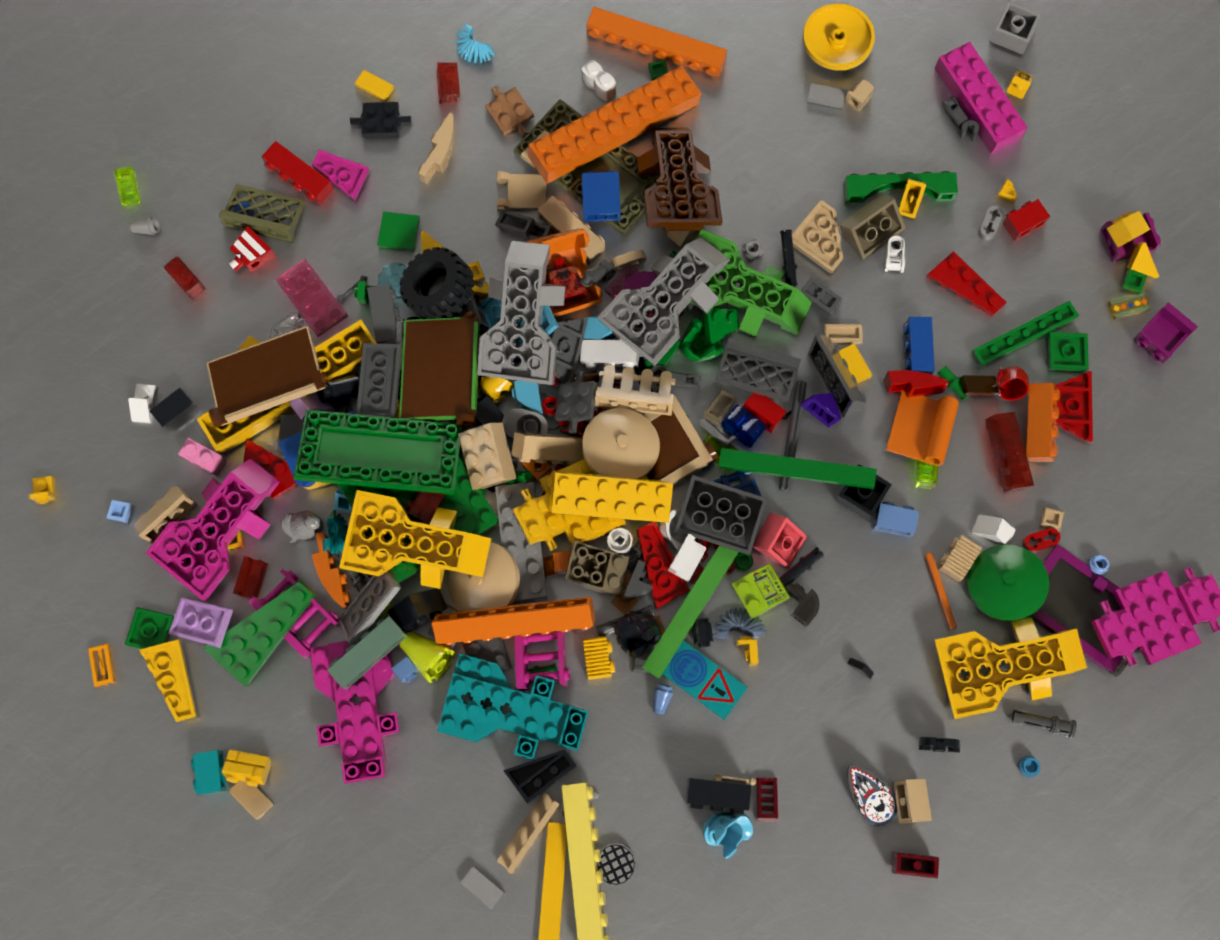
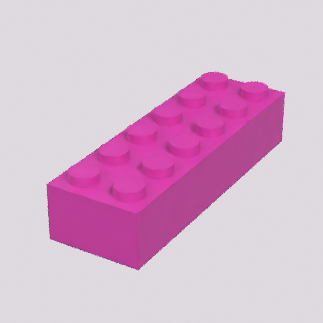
[935,42,1028,154]

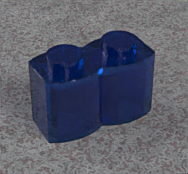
[721,404,767,448]

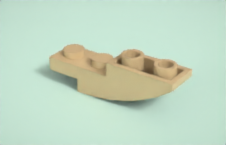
[418,113,456,184]

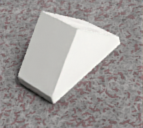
[971,515,1015,545]

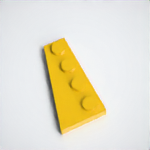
[139,639,198,722]

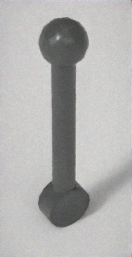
[337,275,368,303]

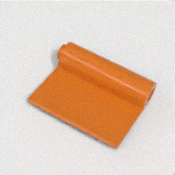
[886,391,959,466]

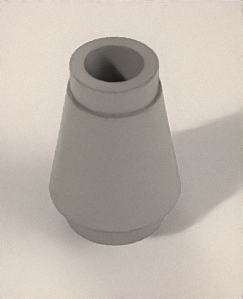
[130,217,160,235]

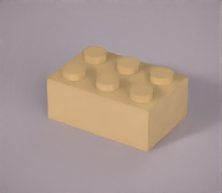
[458,423,517,490]

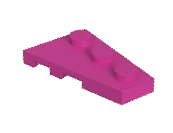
[312,149,370,201]

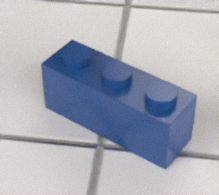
[903,317,935,375]

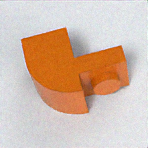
[543,551,571,577]

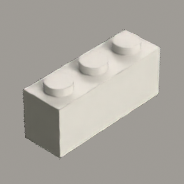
[580,340,640,370]

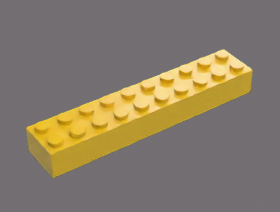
[197,320,377,455]

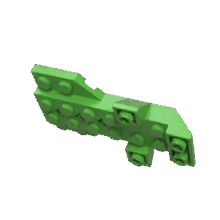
[690,229,812,337]

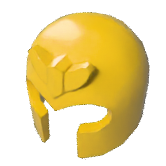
[479,376,515,404]

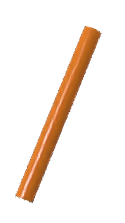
[925,553,957,630]

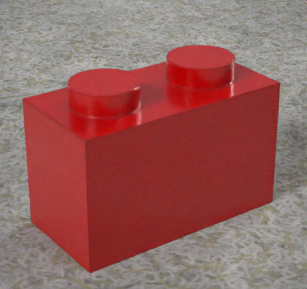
[1002,199,1051,241]

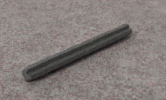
[779,380,807,491]

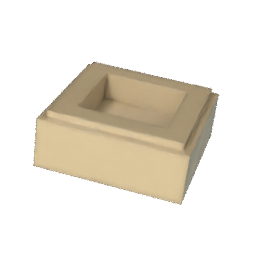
[1040,507,1064,531]

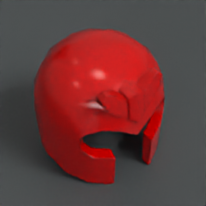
[996,366,1029,401]

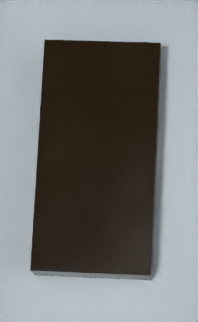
[960,375,999,396]

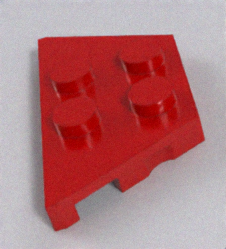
[1055,371,1093,443]
[243,439,296,500]

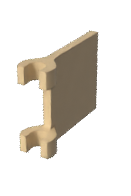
[497,171,546,211]

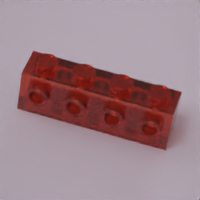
[985,412,1034,493]

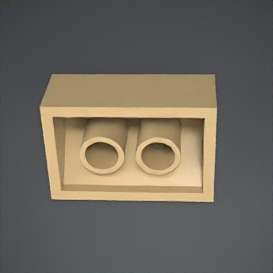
[133,485,198,544]

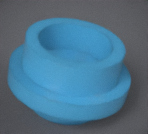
[1019,756,1040,777]

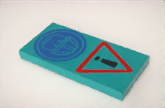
[662,641,748,720]

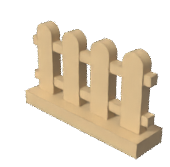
[595,365,676,416]

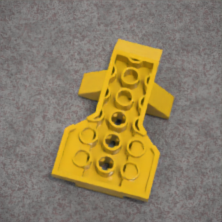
[339,490,492,589]
[934,617,1087,719]

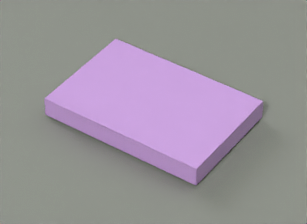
[168,596,233,648]

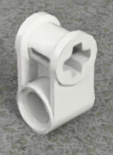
[883,235,905,273]

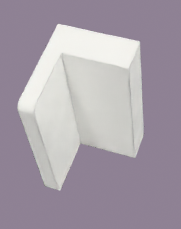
[668,534,706,581]

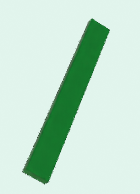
[718,448,877,489]

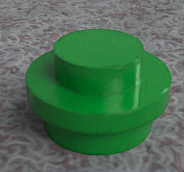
[734,552,753,571]

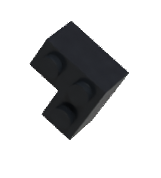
[388,588,448,633]

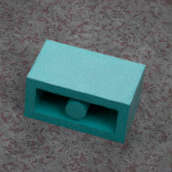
[191,750,227,795]

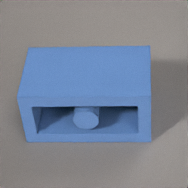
[873,502,919,537]

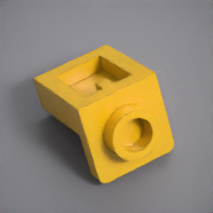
[29,476,56,504]
[736,636,758,666]

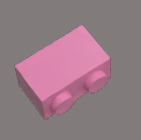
[178,438,227,477]

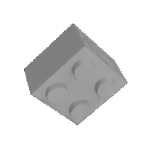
[990,1,1042,55]

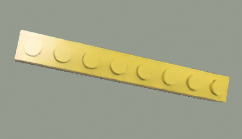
[562,782,610,940]

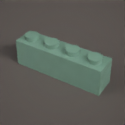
[327,616,407,690]

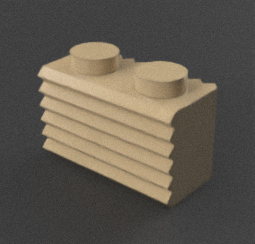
[939,535,982,582]

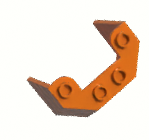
[525,228,603,317]

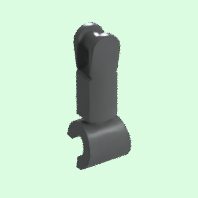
[942,96,979,141]
[580,258,616,287]
[651,365,702,390]

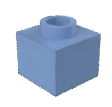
[392,656,418,683]

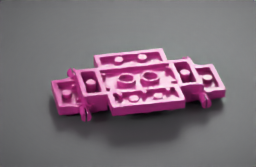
[1091,567,1220,667]

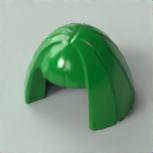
[681,318,724,362]

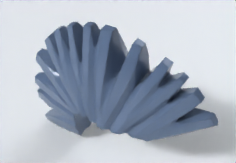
[713,608,767,640]

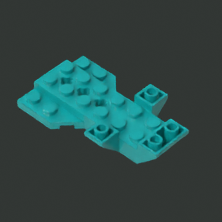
[437,653,589,760]

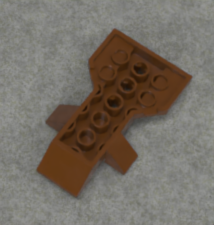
[637,127,723,231]

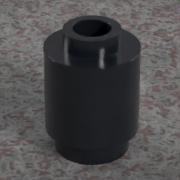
[692,618,714,648]

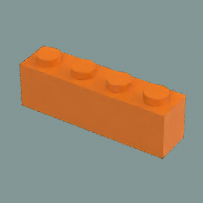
[1026,383,1060,462]

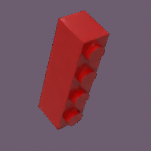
[261,141,334,205]

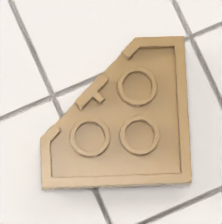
[792,200,843,274]

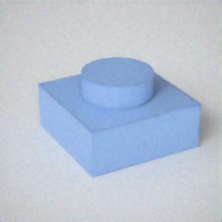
[106,500,133,523]

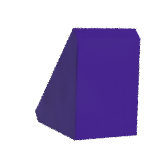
[800,393,841,427]

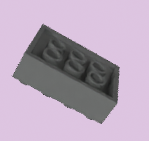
[808,333,867,418]
[675,475,768,555]

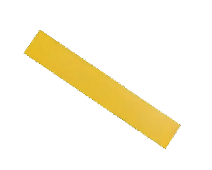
[538,822,567,940]

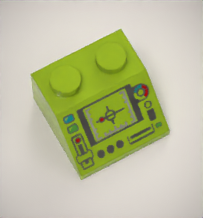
[732,563,790,618]

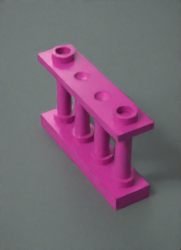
[248,569,340,659]
[514,631,570,691]

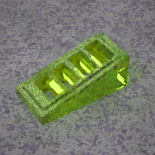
[114,166,141,206]
[915,461,938,490]

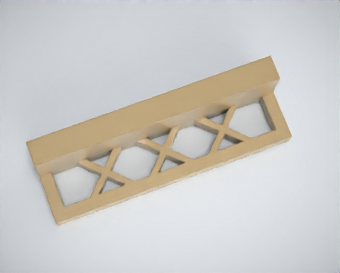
[497,792,560,874]

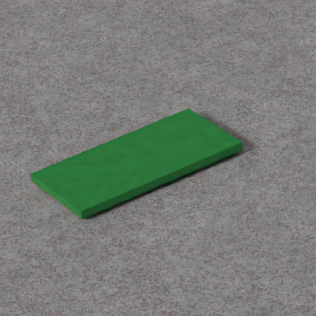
[293,409,462,495]

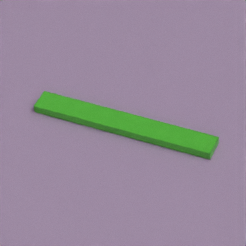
[642,545,739,679]

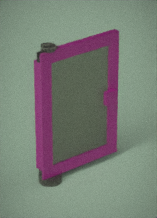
[1029,544,1128,677]

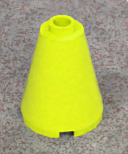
[400,631,455,683]

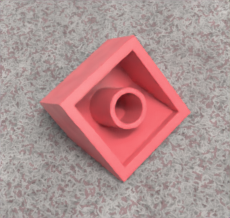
[753,513,807,569]

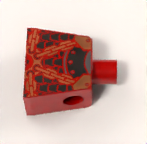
[549,258,587,303]

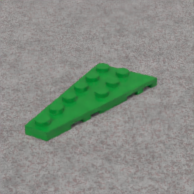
[202,581,316,686]

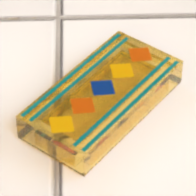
[1108,292,1151,320]

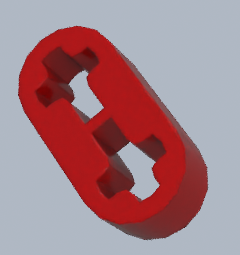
[1022,528,1061,552]

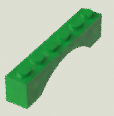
[843,171,958,204]

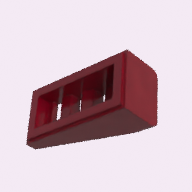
[757,778,778,822]

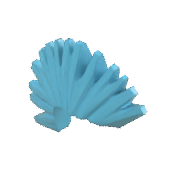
[456,23,496,63]

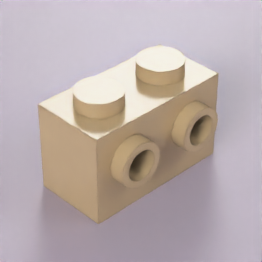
[893,779,932,824]

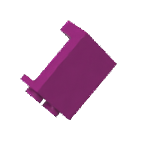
[1100,212,1161,262]
[1133,302,1198,364]

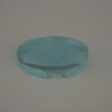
[378,262,407,299]

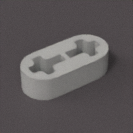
[978,206,1003,240]

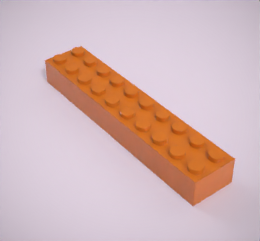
[528,66,701,184]

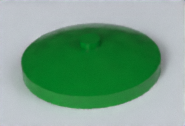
[967,544,1049,621]

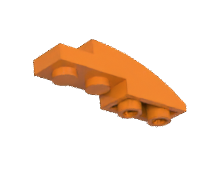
[312,532,351,609]

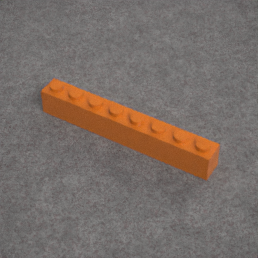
[586,7,727,77]
[432,597,596,645]

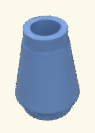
[653,683,673,714]

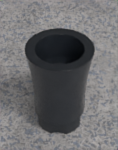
[317,373,360,403]

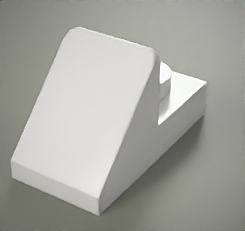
[128,384,158,423]

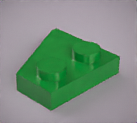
[703,309,739,346]

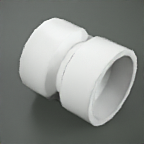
[607,528,633,556]

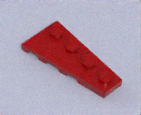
[926,251,1007,317]
[636,521,690,609]

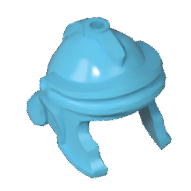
[702,812,753,859]

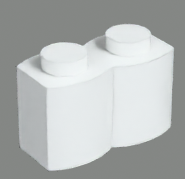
[581,60,616,101]

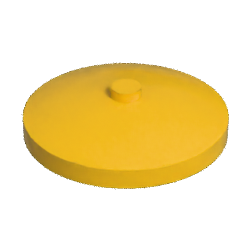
[803,3,875,71]

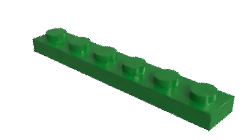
[971,300,1079,368]

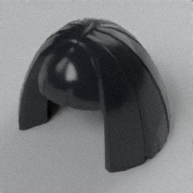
[615,613,661,658]

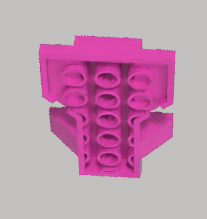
[145,459,280,601]
[310,639,400,784]

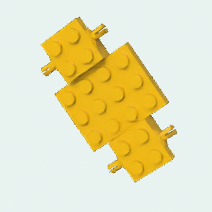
[512,459,648,551]

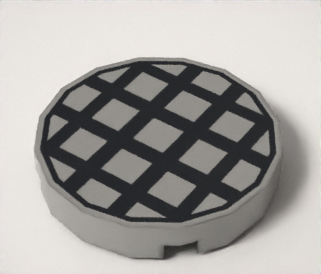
[597,843,636,886]

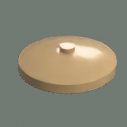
[582,408,660,479]
[448,542,520,612]

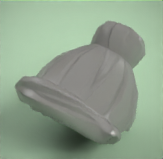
[281,510,323,543]

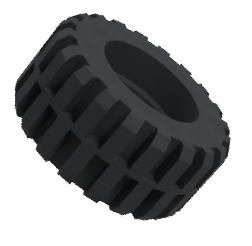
[400,247,474,319]

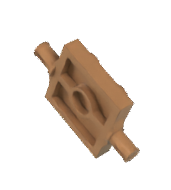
[485,86,534,138]

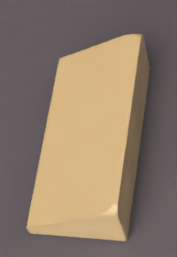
[228,781,274,820]

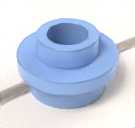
[1089,555,1109,575]

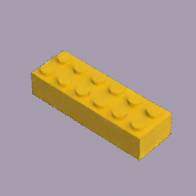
[548,471,673,523]

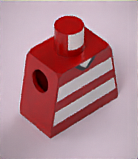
[228,226,276,272]

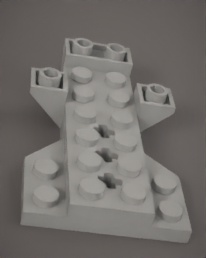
[597,238,730,366]
[477,240,566,385]

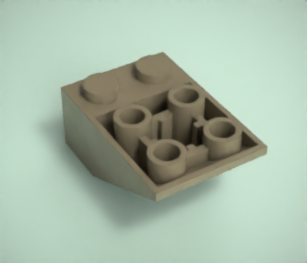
[564,541,629,596]

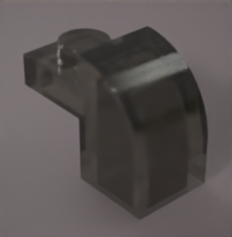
[786,582,820,627]

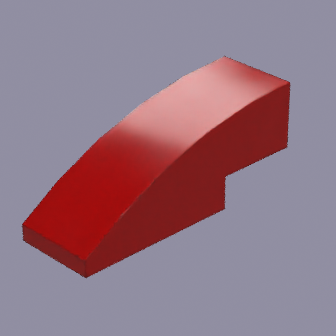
[883,370,948,398]

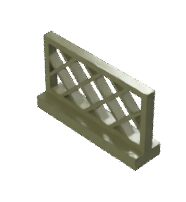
[219,184,306,242]

